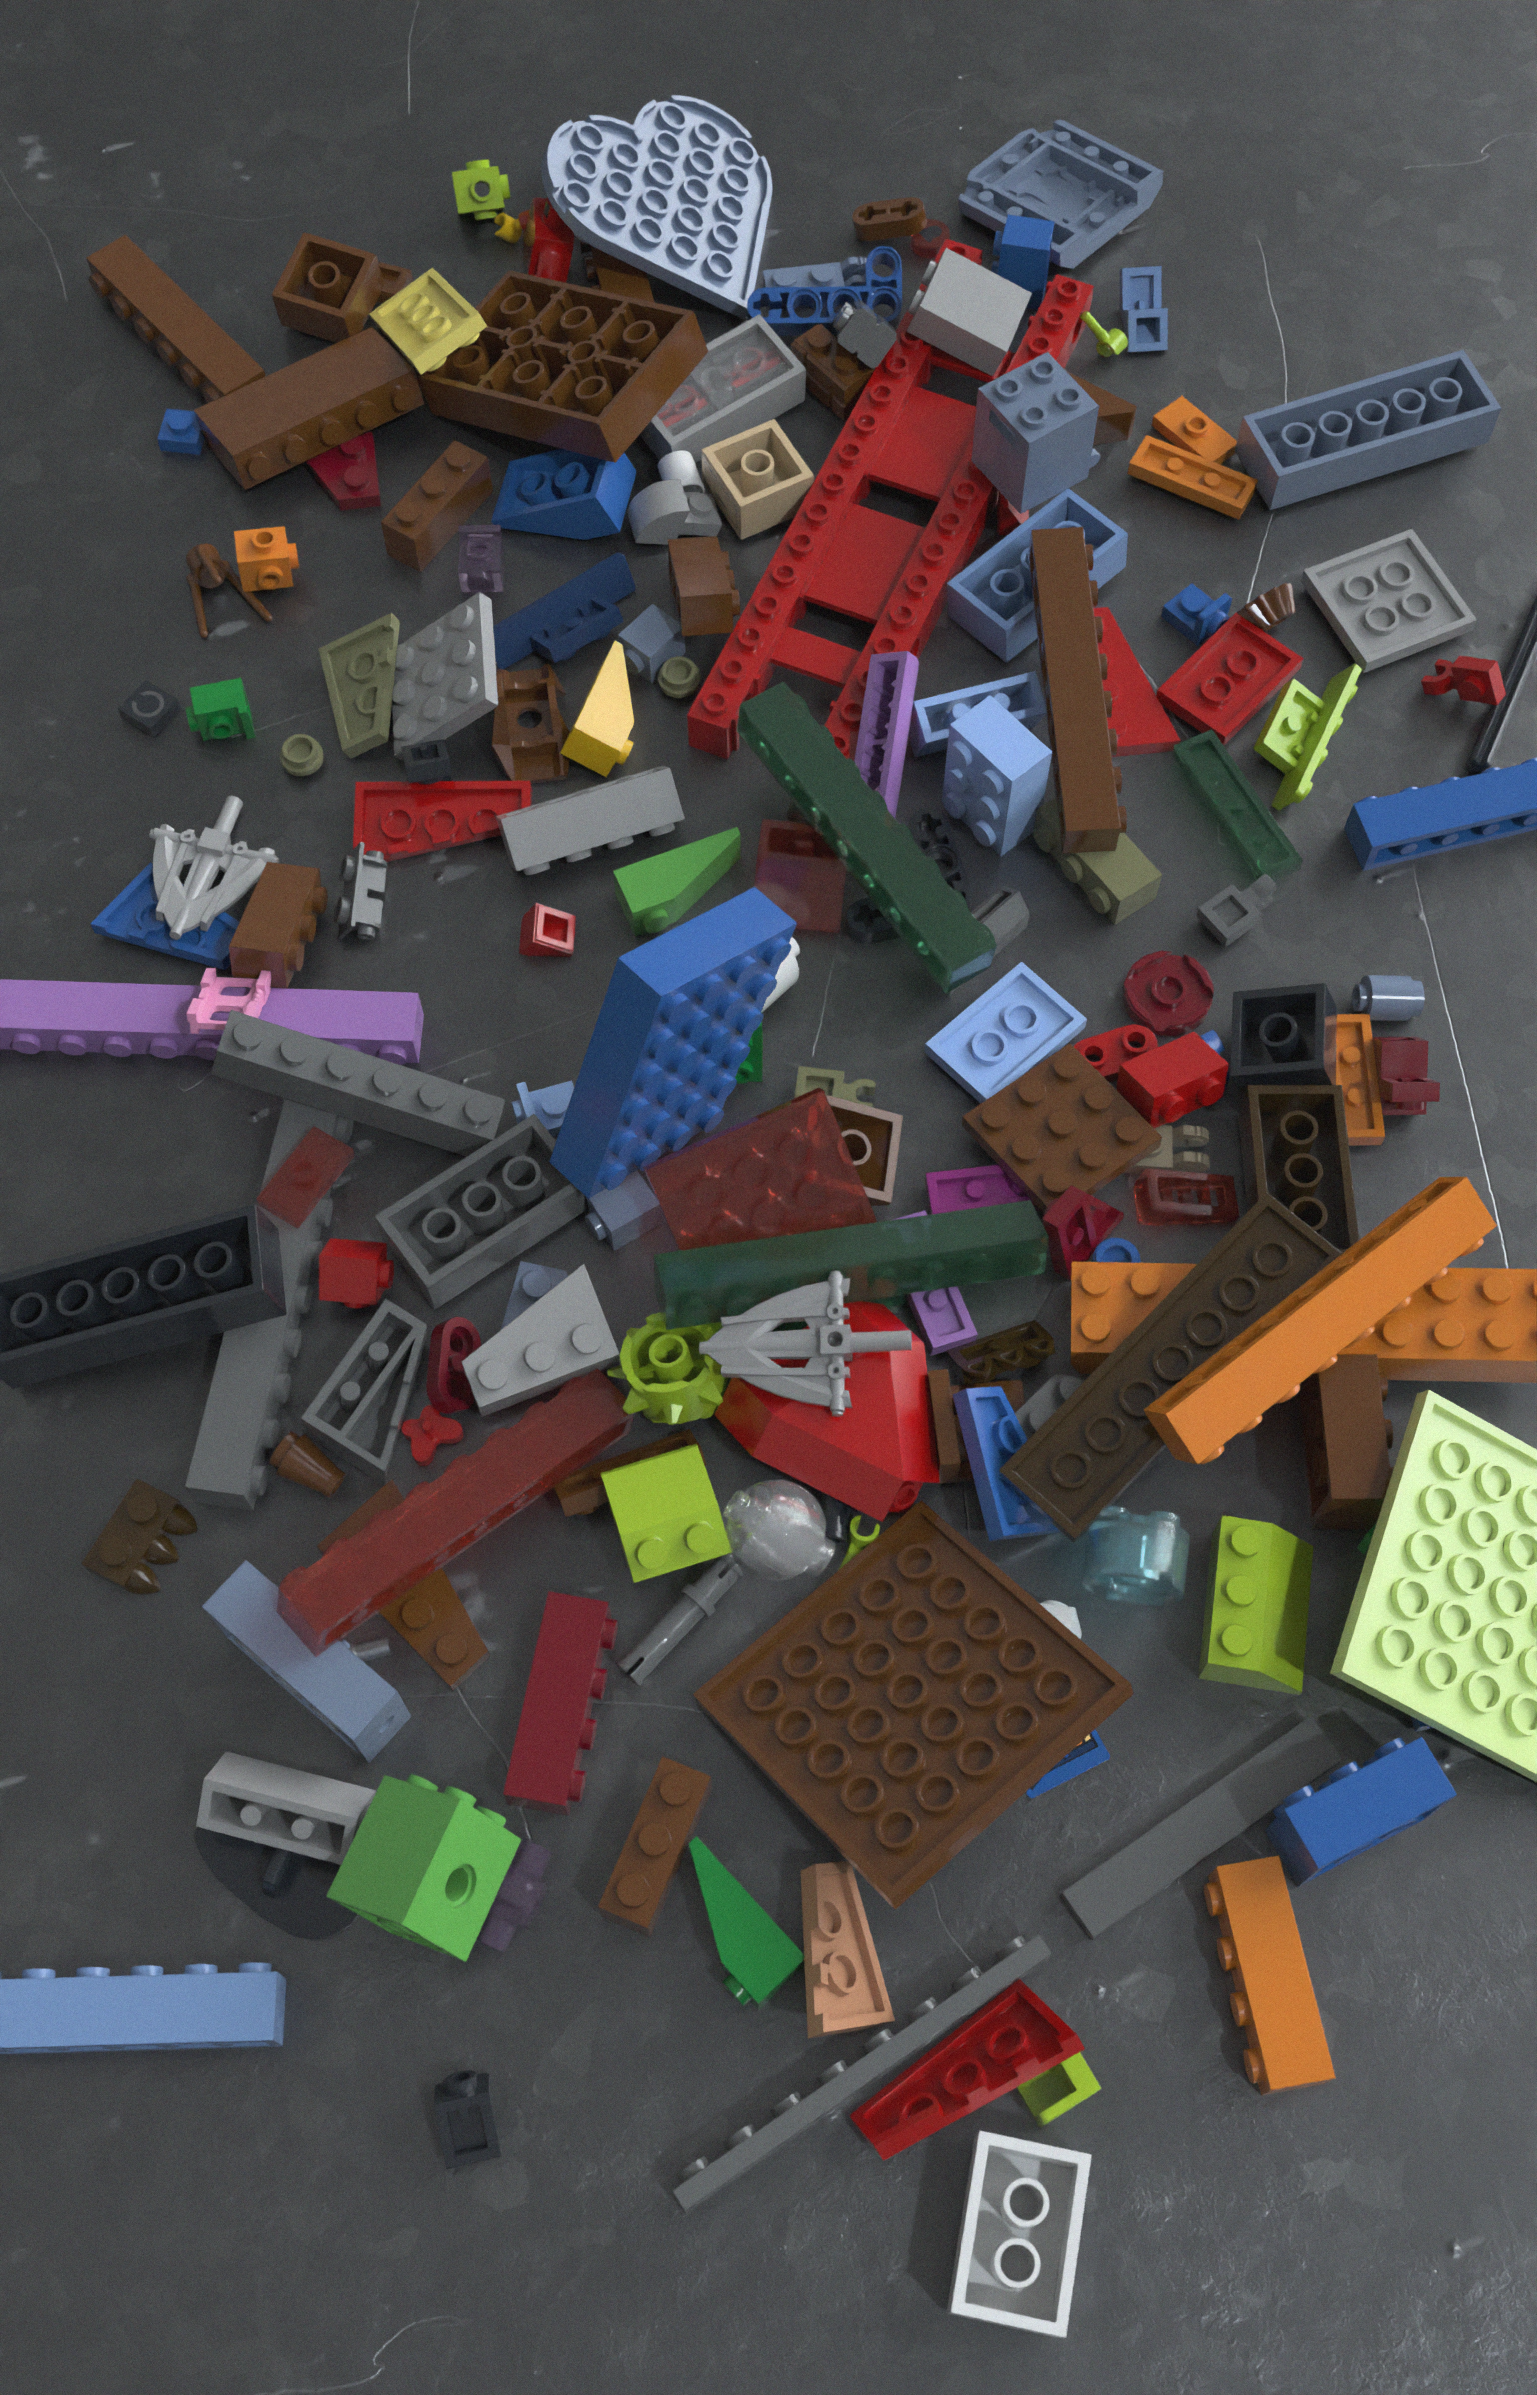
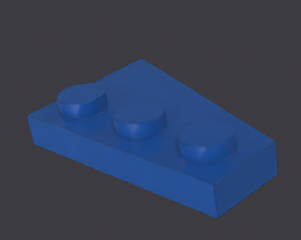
[90,862,239,970]
[953,1386,1061,1541]

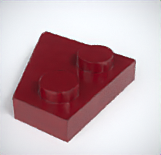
[305,432,381,511]

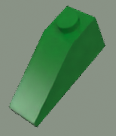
[689,1836,805,2010]

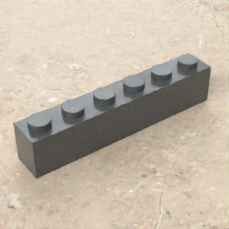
[211,1010,505,1157]

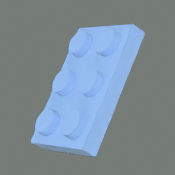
[924,961,1087,1103]

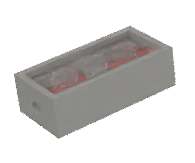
[639,314,806,463]

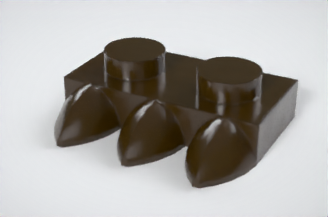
[946,1320,1056,1385]
[81,1479,198,1595]

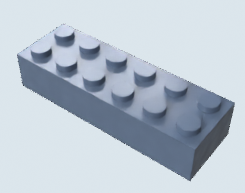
[1235,350,1501,510]

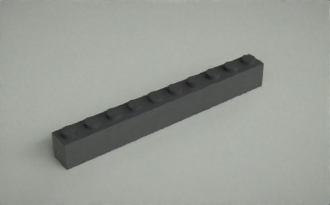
[185,1098,353,1511]

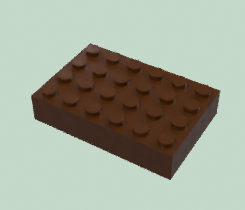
[416,270,709,463]

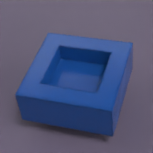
[157,408,204,455]

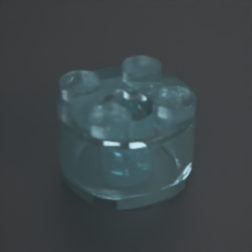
[1081,1506,1191,1606]

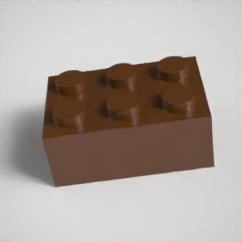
[1298,1354,1394,1530]

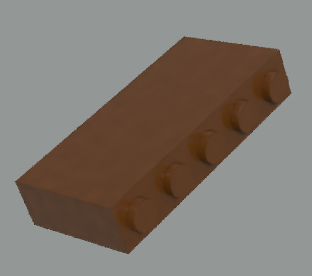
[193,327,424,490]

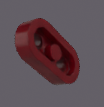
[426,1317,481,1414]

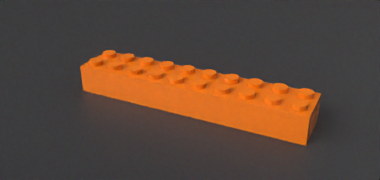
[1070,1262,1537,1383]

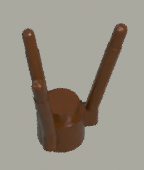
[186,543,272,638]

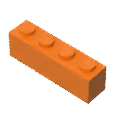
[1204,1855,1336,2095]

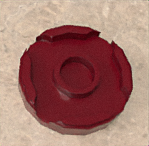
[1122,951,1214,1037]

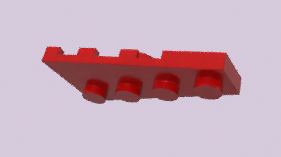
[353,781,532,862]

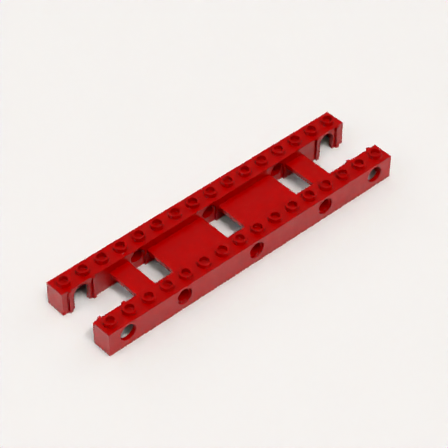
[687,239,1094,803]

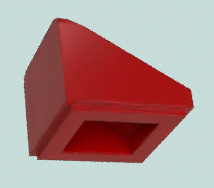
[997,490,1029,535]
[519,903,576,957]

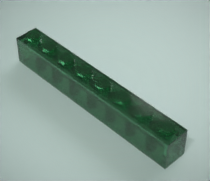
[737,681,997,994]
[654,1200,1049,1330]

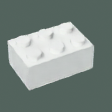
[946,2131,1091,2338]

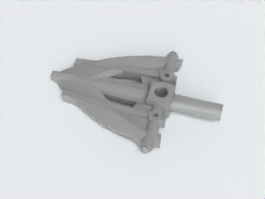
[149,796,279,940]
[699,1271,912,1417]

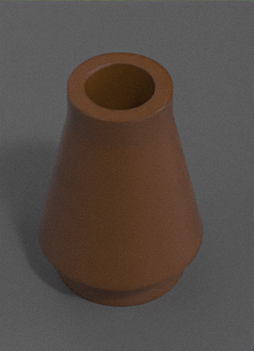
[269,1431,347,1498]

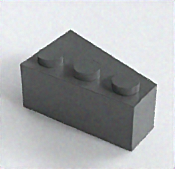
[301,1299,427,1485]

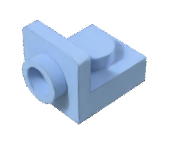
[511,1080,574,1137]

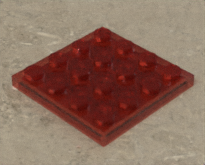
[643,1087,893,1321]

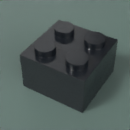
[1230,983,1337,1097]

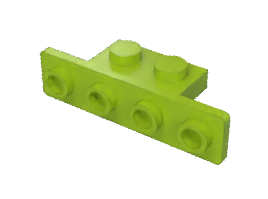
[1253,664,1362,811]

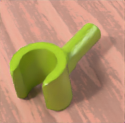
[1080,311,1128,357]
[838,1515,880,1570]

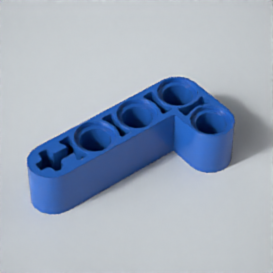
[747,246,902,336]

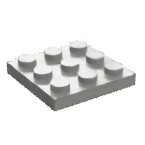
[1300,529,1477,673]
[392,592,498,761]

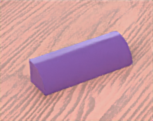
[845,651,919,840]

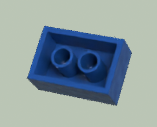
[1265,1737,1457,1887]

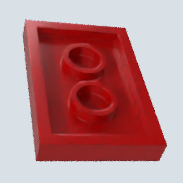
[1156,613,1304,747]

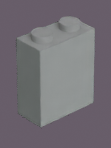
[907,248,1032,376]

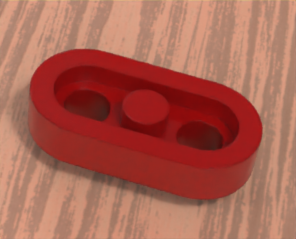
[1074,1024,1158,1083]

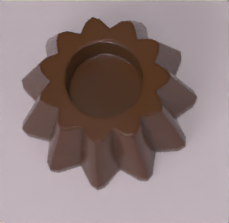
[1236,583,1296,632]

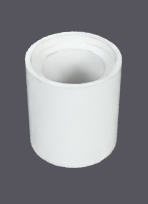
[658,451,705,493]

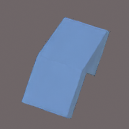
[1119,266,1168,352]

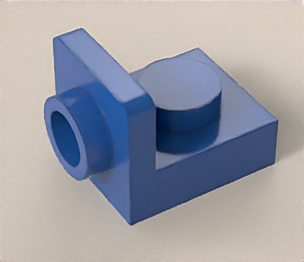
[1161,583,1232,646]

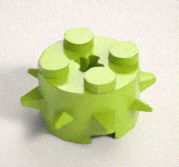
[607,1309,728,1425]

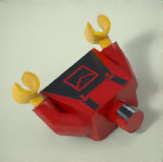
[494,196,574,283]

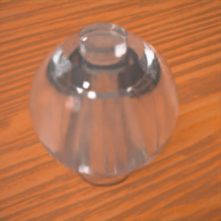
[724,1479,836,1581]

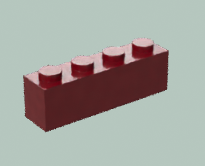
[503,1591,618,1816]

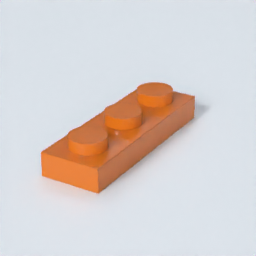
[1127,435,1258,519]
[1336,1014,1385,1146]

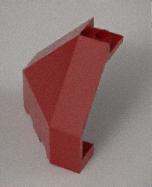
[714,1299,940,1522]

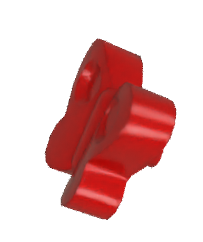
[401,1404,464,1466]

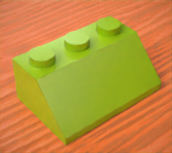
[1198,1515,1314,1695]

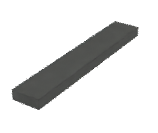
[1060,1716,1344,1940]

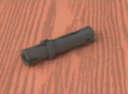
[615,1555,744,1686]

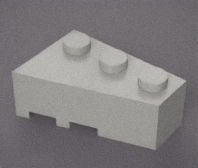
[462,1264,620,1417]

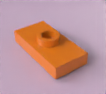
[1151,396,1237,464]

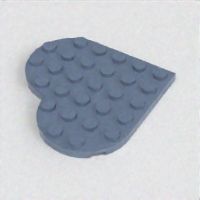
[541,95,772,319]

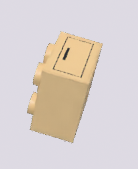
[702,419,814,540]

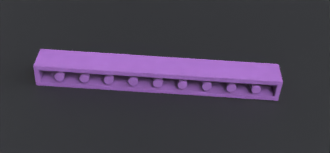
[0,979,424,1065]

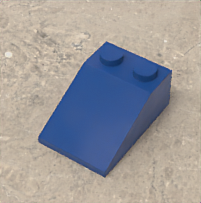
[491,449,637,540]

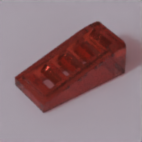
[1133,1168,1239,1225]

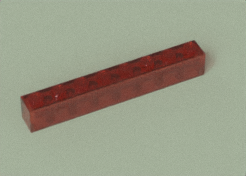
[276,1368,635,1657]

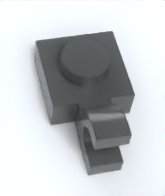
[1196,873,1277,947]

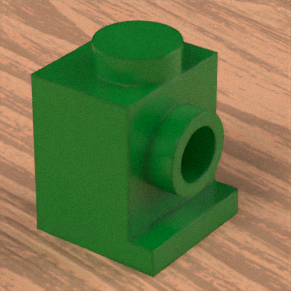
[185,678,256,741]

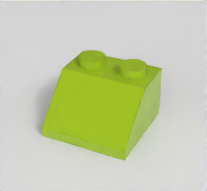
[600,1444,732,1583]

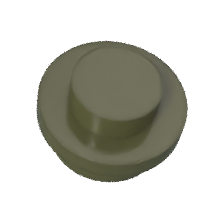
[658,656,701,698]
[280,734,324,776]

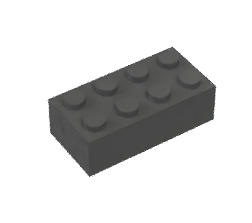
[375,1114,588,1310]

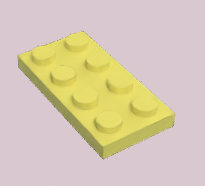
[369,268,487,375]

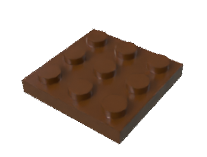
[962,1043,1162,1213]

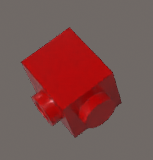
[319,1238,394,1308]

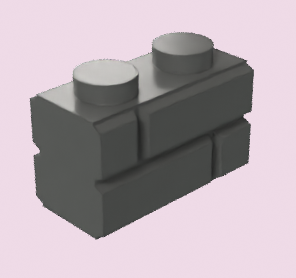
[832,299,897,369]

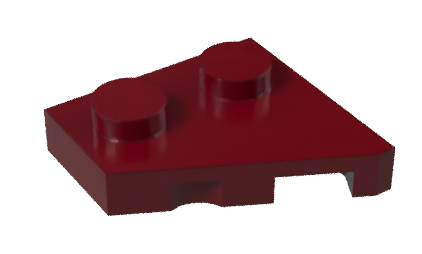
[1042,1185,1124,1281]

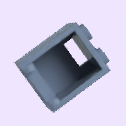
[971,352,1100,514]

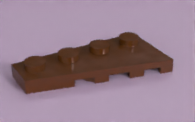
[317,1479,490,1691]

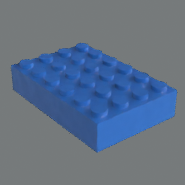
[549,887,797,1199]

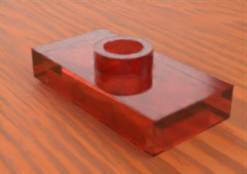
[257,1126,355,1229]

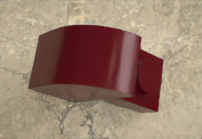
[1372,1037,1440,1115]

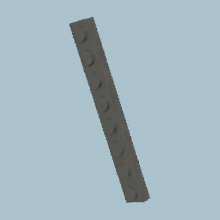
[672,1935,1052,2214]

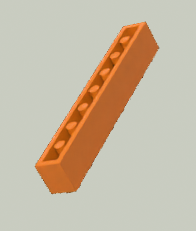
[1143,1177,1497,1465]

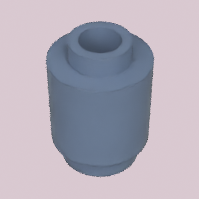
[1352,975,1425,1021]

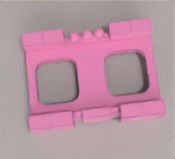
[186,968,272,1034]

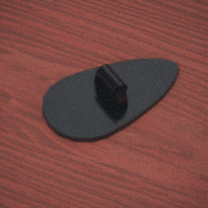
[194,1827,359,1941]

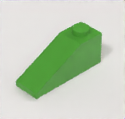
[613,827,741,936]

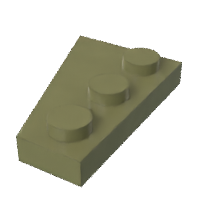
[319,613,400,759]

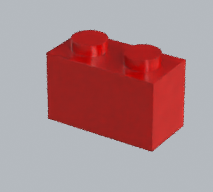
[1116,1031,1229,1129]

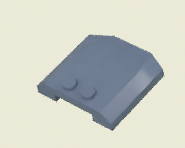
[958,119,1163,269]

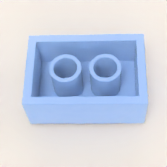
[942,695,1052,857]

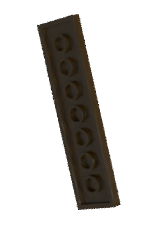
[999,1193,1342,1544]

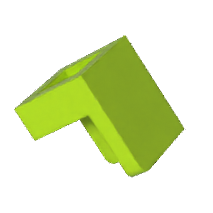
[1016,2052,1102,2128]

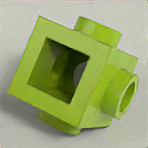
[452,159,510,220]

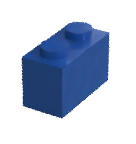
[991,214,1055,310]

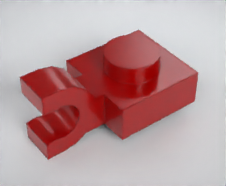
[1421,655,1506,705]

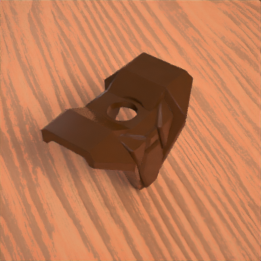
[491,664,570,784]

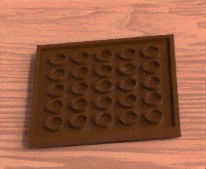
[693,1500,1134,1910]

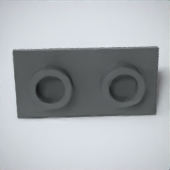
[334,842,388,940]

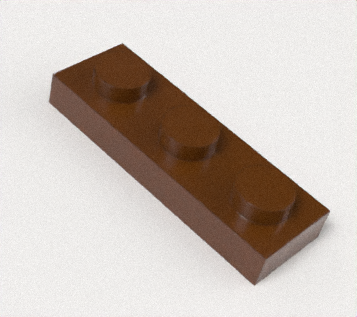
[551,1429,707,1517]

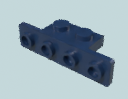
[493,552,636,669]

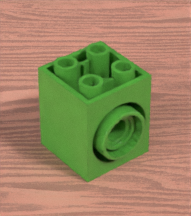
[326,1774,522,1962]

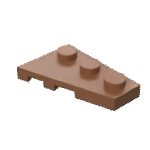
[801,1861,895,2039]

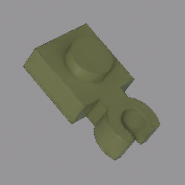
[793,1066,876,1115]

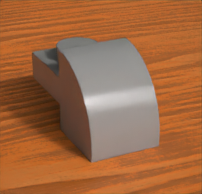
[627,479,722,545]

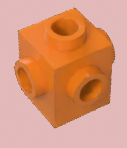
[234,526,299,592]

